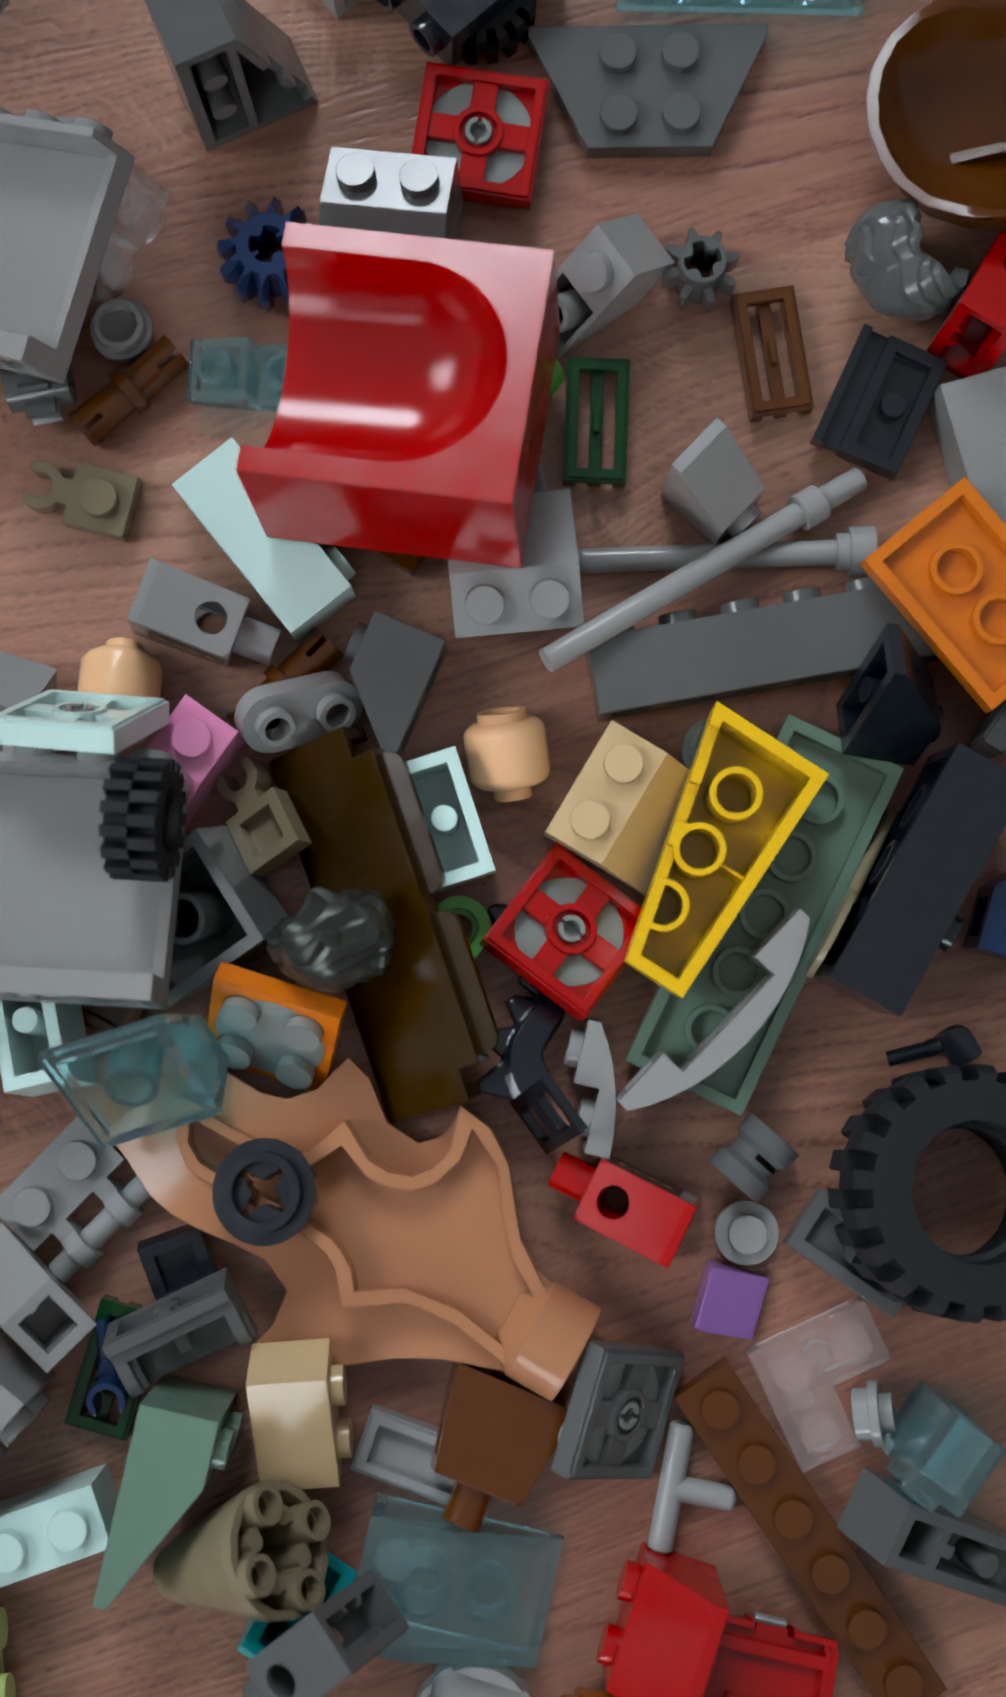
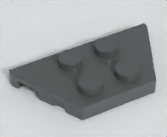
[528,24,768,158]

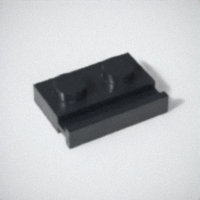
[809,324,948,480]

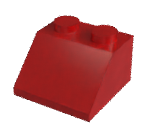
[596,1542,730,1697]

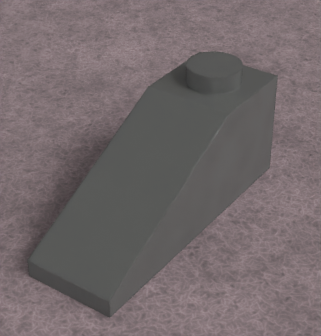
[836,1468,1006,1606]

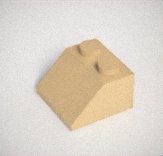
[544,720,690,896]

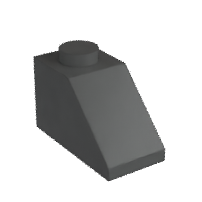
[345,610,448,755]

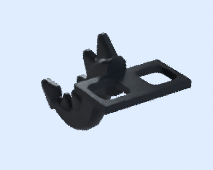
[477,904,588,1154]

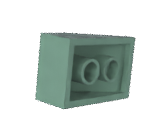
[92,1374,244,1610]

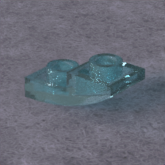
[187,337,288,412]

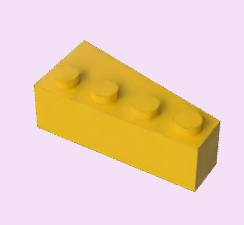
[623,701,829,998]

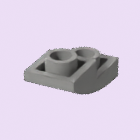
[563,1017,616,1159]

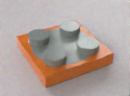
[203,962,347,1091]

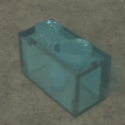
[881,1379,1006,1518]

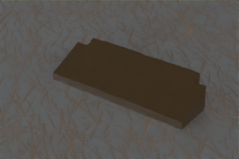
[268,727,500,1122]

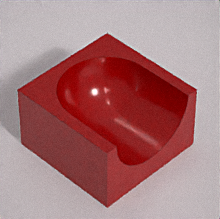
[236,222,560,568]

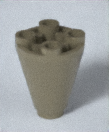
[153,1480,331,1622]

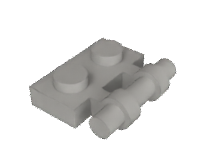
[0,1113,151,1282]

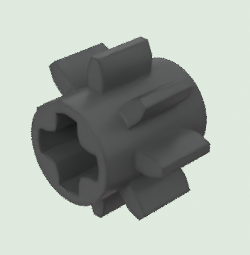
[661,227,740,313]
[1,364,77,426]

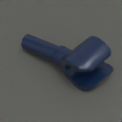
[86,1318,130,1417]

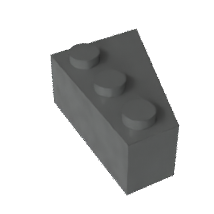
[144,0,319,151]

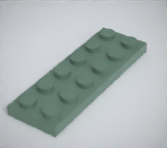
[624,714,904,1116]

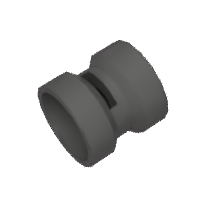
[709,1112,800,1204]

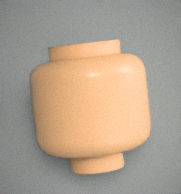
[77,637,163,698]
[463,706,551,802]

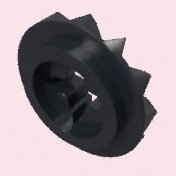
[212,1138,318,1246]

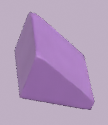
[690,1259,770,1340]

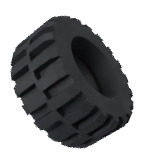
[828,1064,1006,1323]

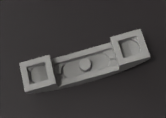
[616,909,810,1111]

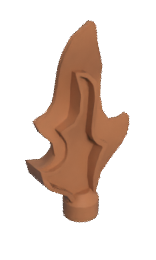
[60,1042,601,1402]

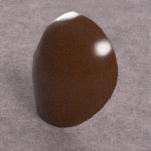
[866,0,1006,229]

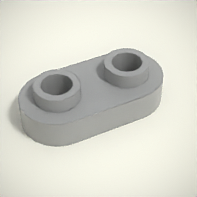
[234,671,363,753]

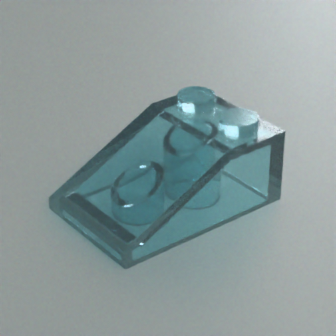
[342,1493,564,1667]

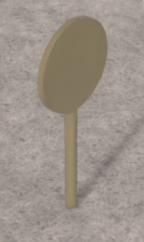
[804,809,896,978]

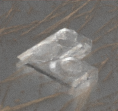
[745,1296,892,1473]

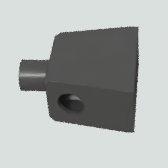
[243,1569,410,1697]

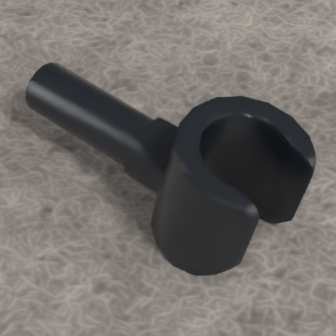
[886,1024,982,1066]

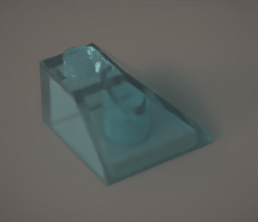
[37,1013,229,1149]

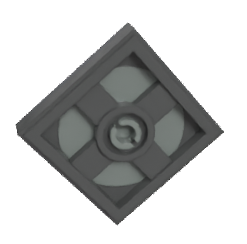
[551,1340,685,1480]

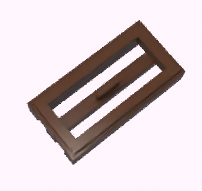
[729,285,814,422]

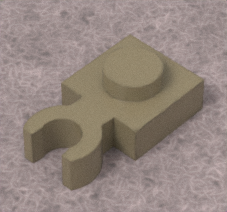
[22,461,143,542]
[216,757,312,878]

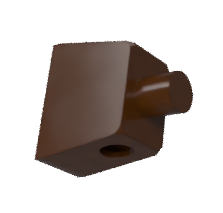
[431,1362,568,1533]

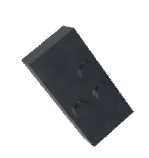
[813,743,1006,1016]

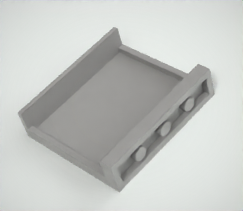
[0,107,135,384]
[0,745,191,1010]

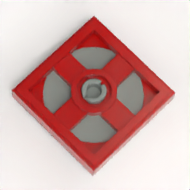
[411,61,550,210]
[479,842,642,1022]

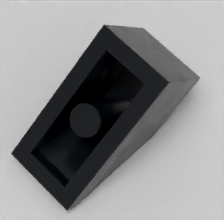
[836,623,944,766]

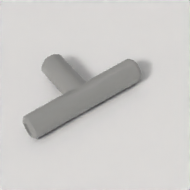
[647,1420,736,1555]

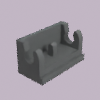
[102,1267,257,1398]

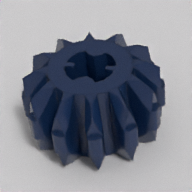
[217,197,307,313]

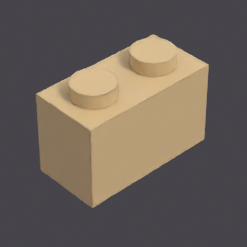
[246,1338,353,1490]

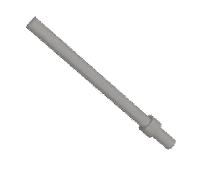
[539,467,867,672]

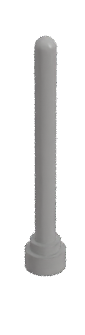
[578,526,878,577]

